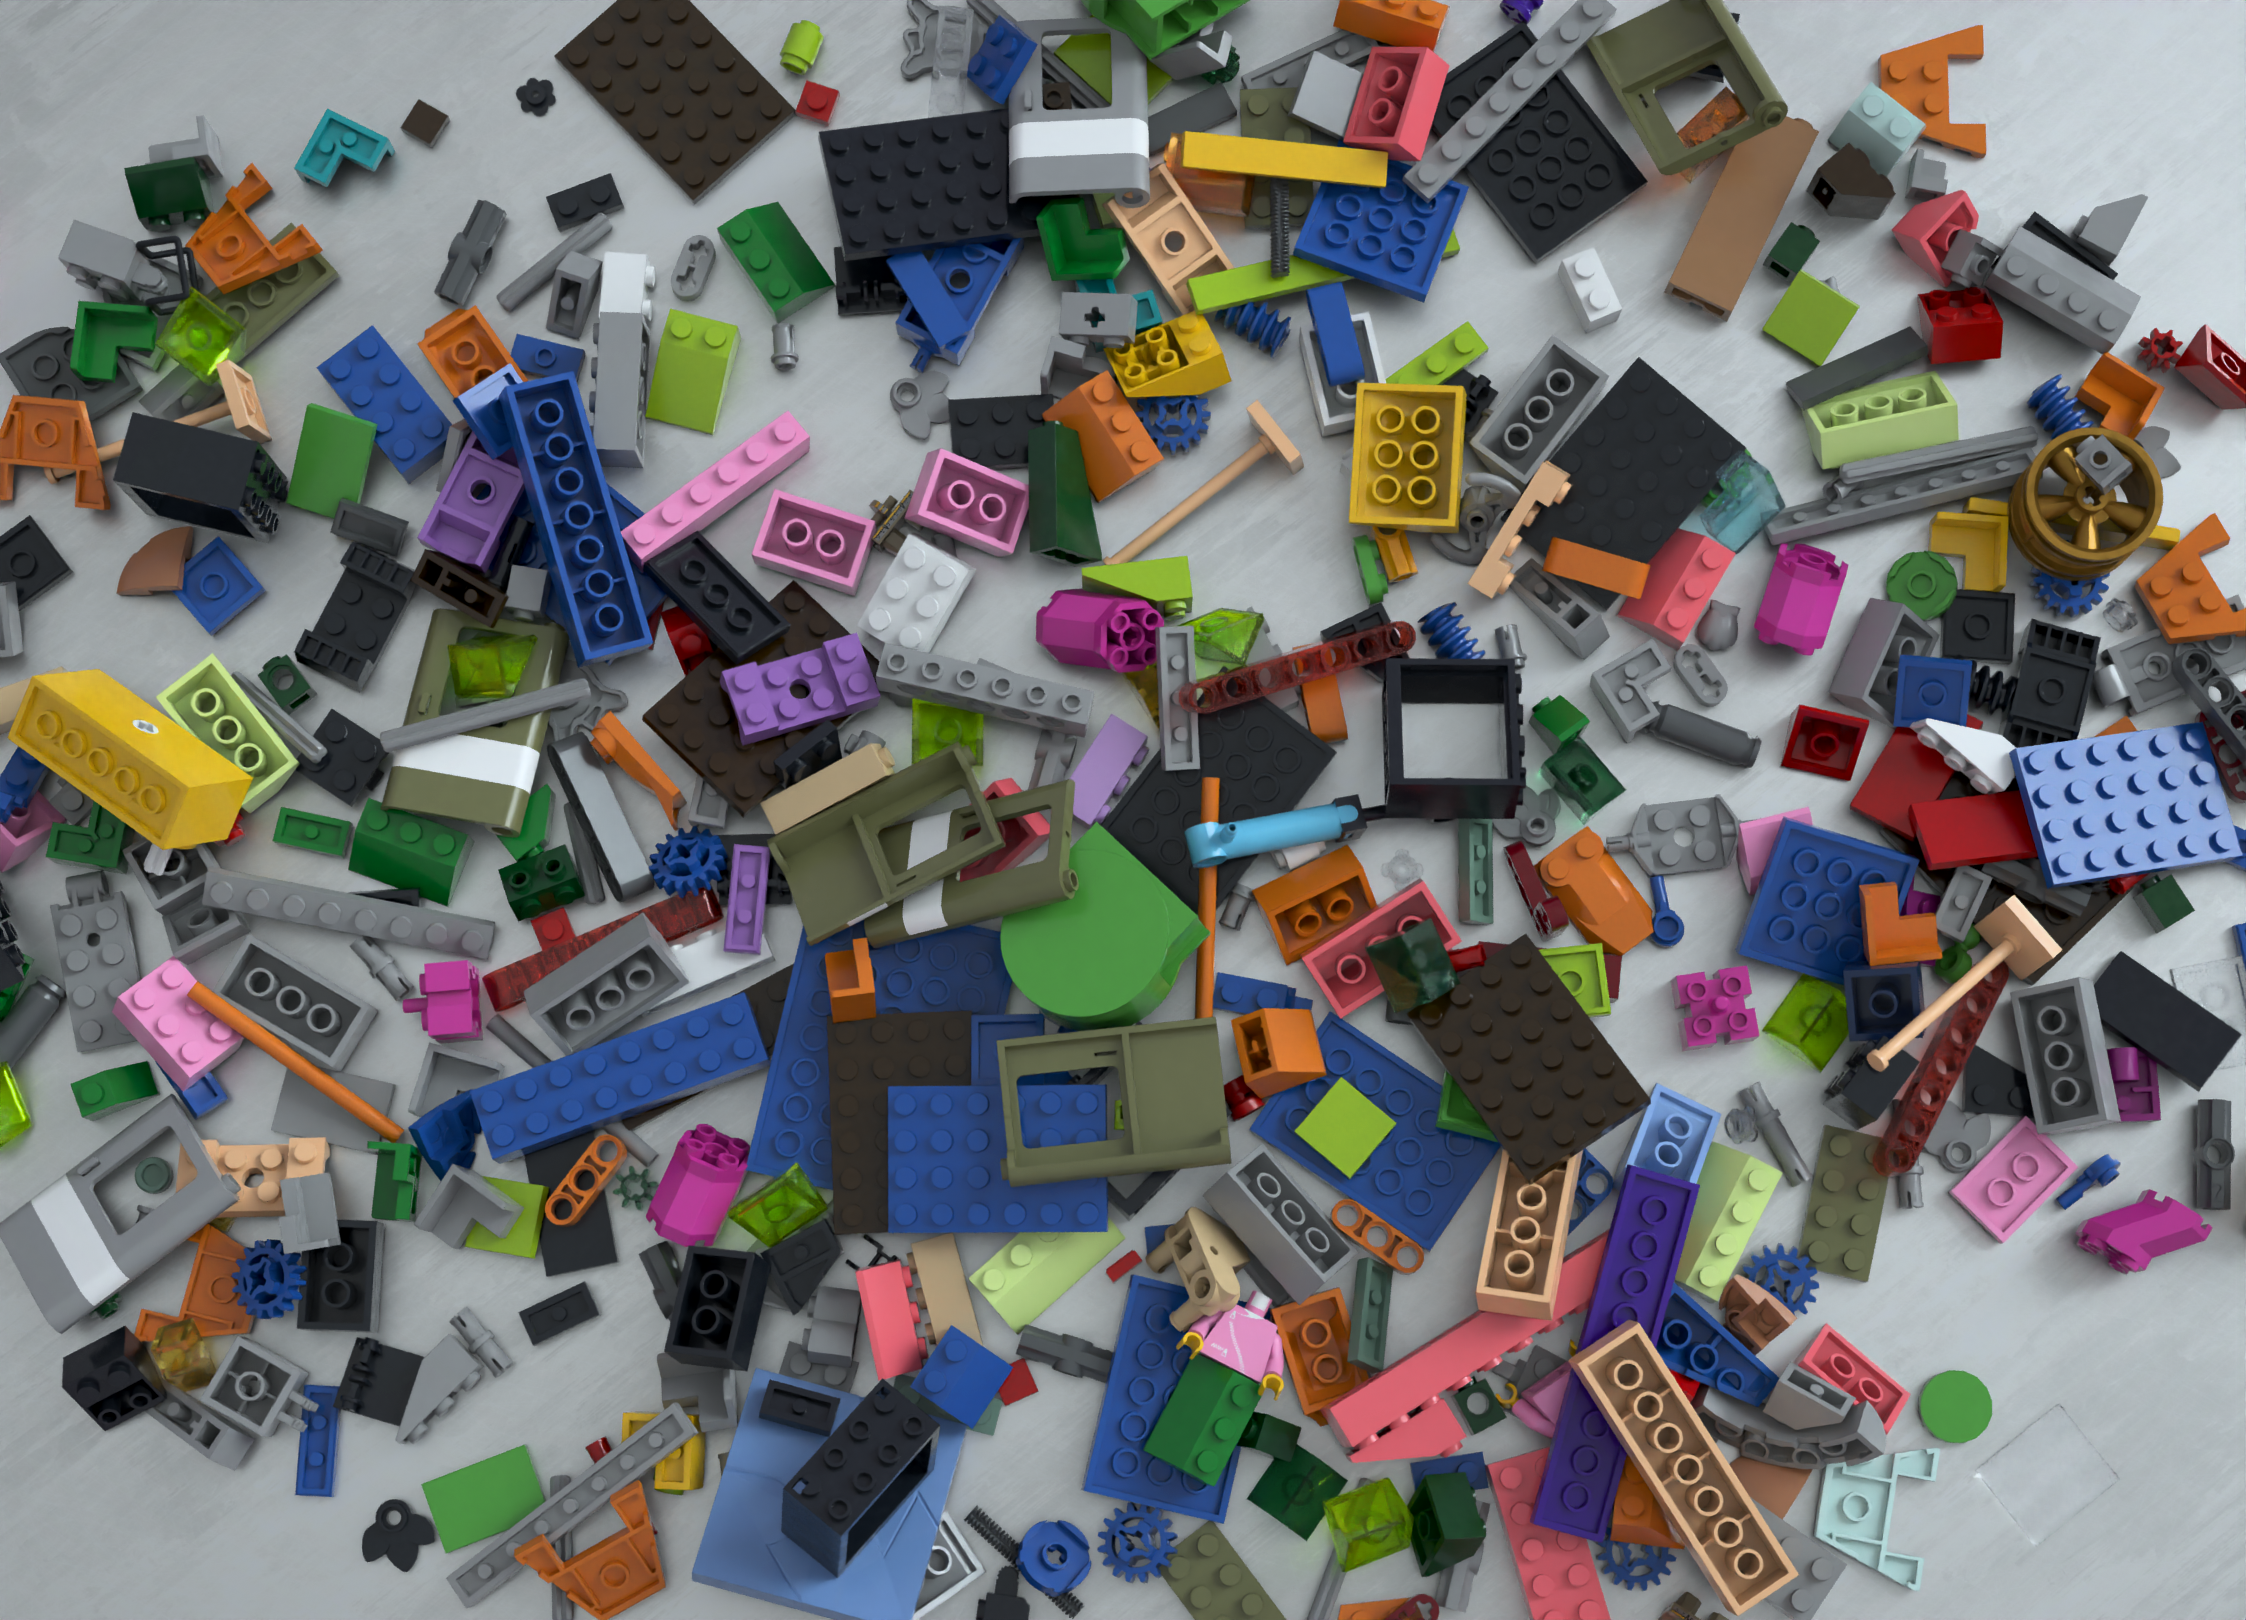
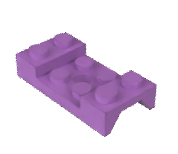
[417,431,525,574]
[720,633,881,745]

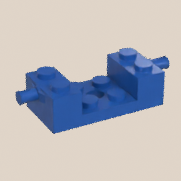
[895,238,1024,373]

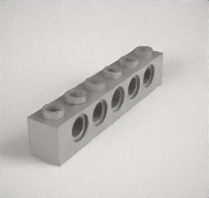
[876,643,1094,738]

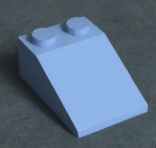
[1613,1083,1721,1191]

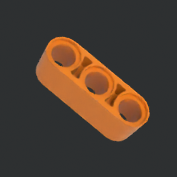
[1542,536,1651,599]
[1292,641,1348,744]
[545,1134,627,1227]
[1330,1199,1424,1275]

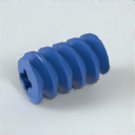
[1214,301,1291,358]
[2027,374,2094,441]
[1418,602,1486,659]

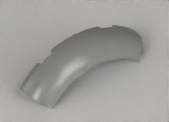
[1690,1383,1886,1469]

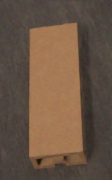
[1664,116,1819,322]

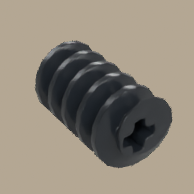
[1946,653,2017,716]

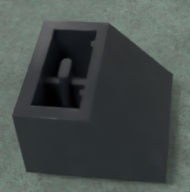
[62,1326,167,1431]

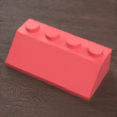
[1300,878,1462,1019]

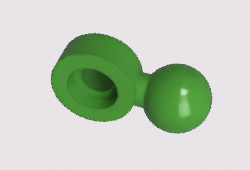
[1934,923,1981,984]

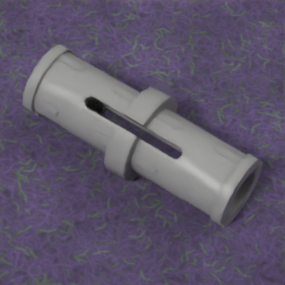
[350,935,414,1001]
[449,1307,513,1378]

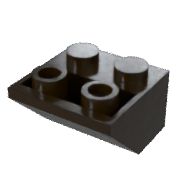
[1806,143,1896,220]

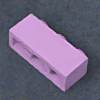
[1070,714,1150,830]

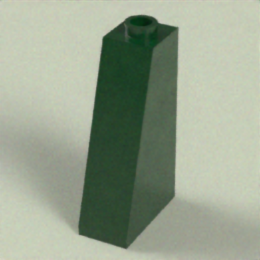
[1028,421,1102,567]

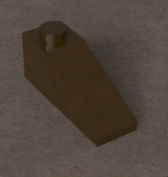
[410,549,509,629]

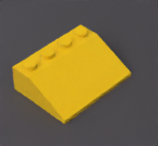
[1349,383,1467,534]

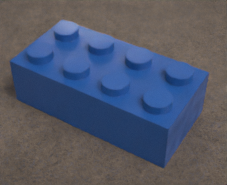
[317,325,452,484]

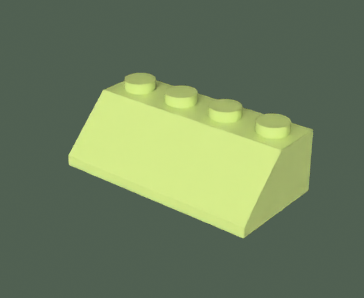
[1801,371,1959,469]
[156,653,300,813]
[1674,1142,1783,1303]
[968,1217,1125,1335]

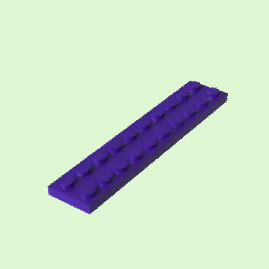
[1530,1164,1700,1543]

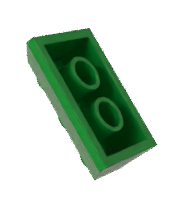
[717,202,836,324]
[348,798,475,907]
[1142,1354,1266,1487]

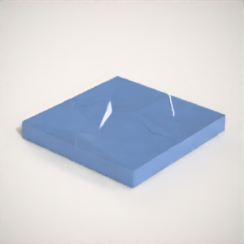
[692,1368,967,1620]

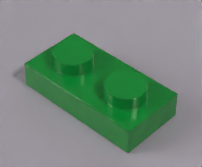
[272,807,353,858]

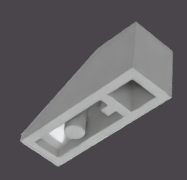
[1509,558,1610,660]
[145,1377,255,1471]

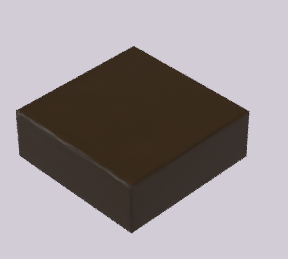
[401,99,450,148]

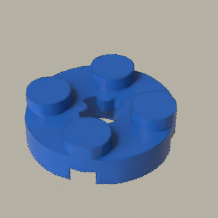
[1015,1520,1091,1597]

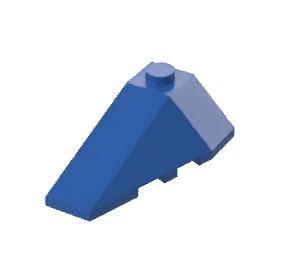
[1656,1282,1779,1407]

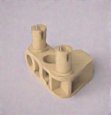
[1145,1207,1251,1332]

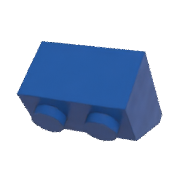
[910,1325,1014,1429]

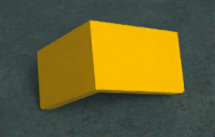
[1928,512,2009,592]
[621,1411,706,1490]

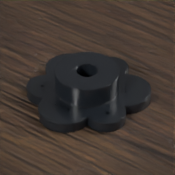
[516,78,556,116]

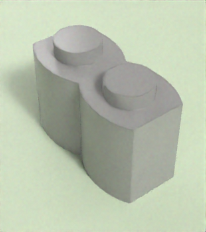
[801,1286,862,1368]

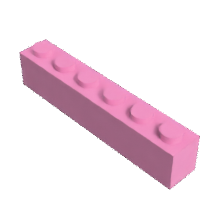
[621,411,810,573]

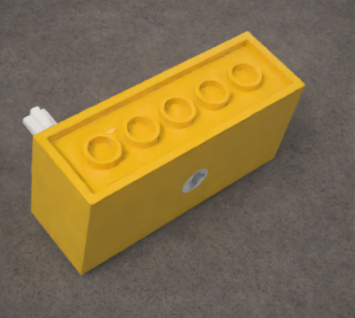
[7,669,253,876]

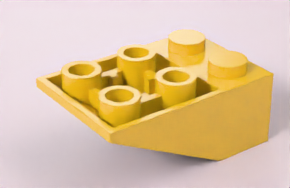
[1103,310,1232,397]

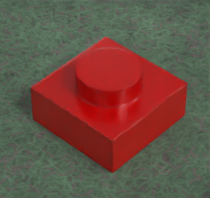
[795,80,840,127]
[531,907,578,955]

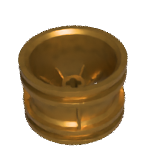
[2007,427,2163,581]

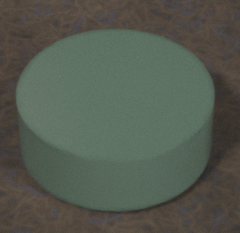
[135,1157,173,1194]

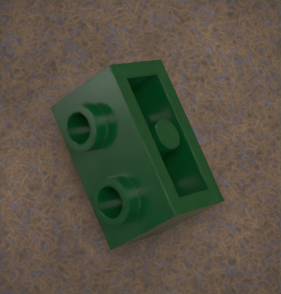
[498,844,585,922]

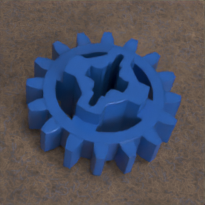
[1135,395,1211,455]
[2030,540,2110,618]
[649,826,728,898]
[232,1239,307,1319]
[1742,1243,1819,1315]
[1097,1502,1178,1584]
[1596,1527,1677,1591]

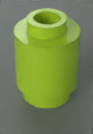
[780,20,824,75]

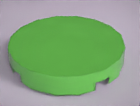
[1886,551,1958,621]
[1918,1370,1992,1443]

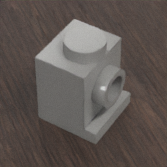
[1941,229,2005,288]
[2075,434,2133,495]

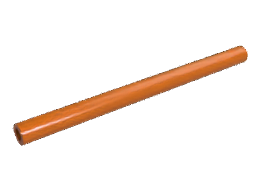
[1195,777,1220,1019]
[187,981,404,1143]

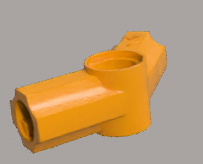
[1370,526,1418,583]

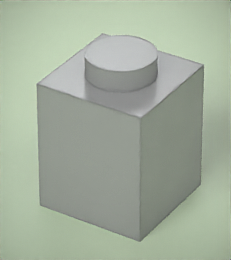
[505,565,552,622]

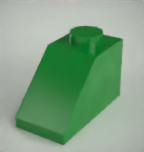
[1529,695,1590,755]
[495,784,556,862]
[70,1061,160,1121]

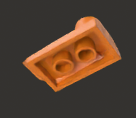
[417,305,528,398]
[590,711,687,831]
[1534,826,1654,956]
[1269,1287,1369,1427]

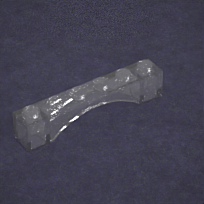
[928,6,974,118]

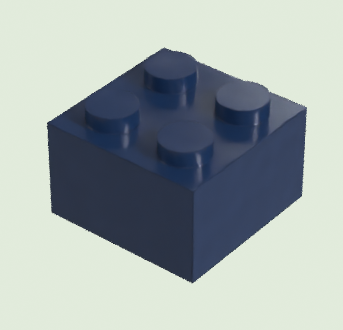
[1843,961,1926,1042]

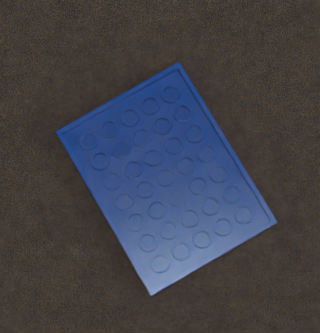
[746,920,1012,1190]

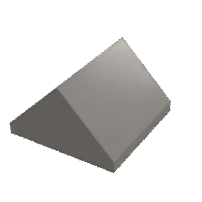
[162,895,251,965]

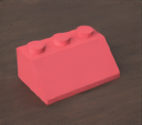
[1343,47,1450,161]
[1617,529,1736,651]
[855,1259,929,1381]
[1793,1323,1911,1435]

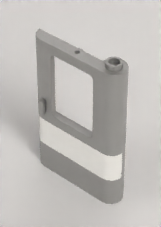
[1008,17,1150,208]
[0,1094,241,1334]

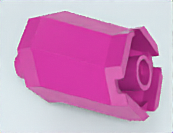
[1754,544,1848,655]
[1036,589,1164,673]
[646,1124,750,1247]
[2075,1189,2212,1275]

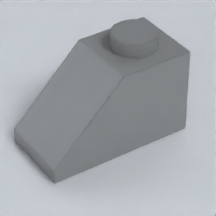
[2072,194,2148,266]
[546,251,603,339]
[1763,1361,1856,1430]

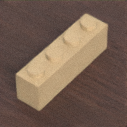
[906,1233,984,1347]

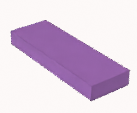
[723,844,771,955]

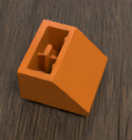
[1231,1008,1327,1099]

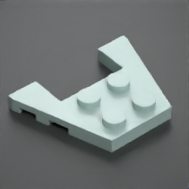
[1813,1448,1940,1591]

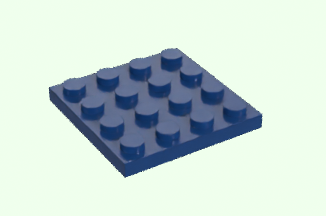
[1293,140,1469,303]
[1735,816,1920,985]

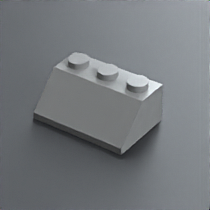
[1828,598,1939,728]

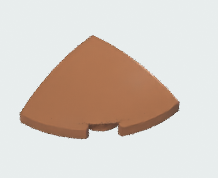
[117,526,194,595]
[1719,1274,1797,1355]
[1729,1456,1813,1520]

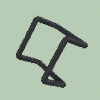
[136,236,201,316]

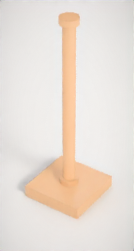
[43,359,272,484]
[1102,400,1304,565]
[1867,895,2062,1072]

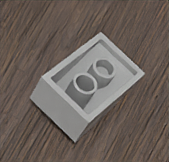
[913,1510,986,1620]

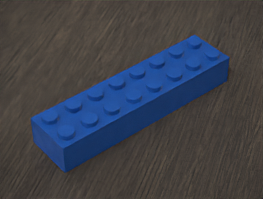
[498,371,653,668]
[470,992,771,1164]

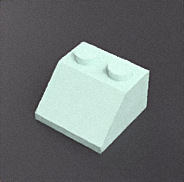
[1828,82,1926,177]

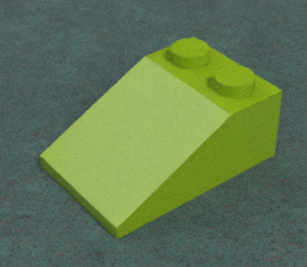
[645,309,741,435]
[1081,556,1193,620]

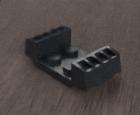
[294,542,416,692]
[1998,619,2101,748]

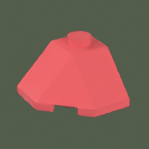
[1892,190,1979,288]

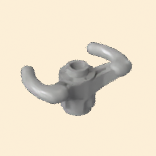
[1430,473,1521,565]

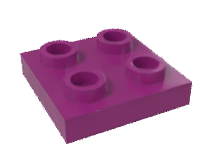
[2107,1047,2161,1123]

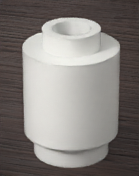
[1271,841,1326,872]

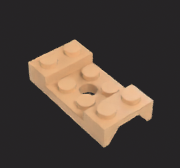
[1102,163,1234,317]
[1467,460,1572,599]
[175,1137,331,1218]

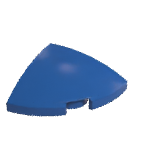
[408,1089,482,1181]

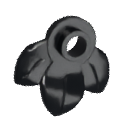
[362,1499,435,1572]

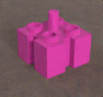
[402,960,483,1044]
[1670,965,1760,1051]

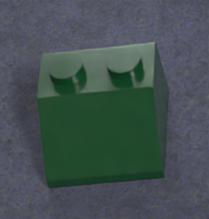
[124,157,214,232]
[1402,1472,1486,1577]

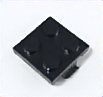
[295,709,389,807]

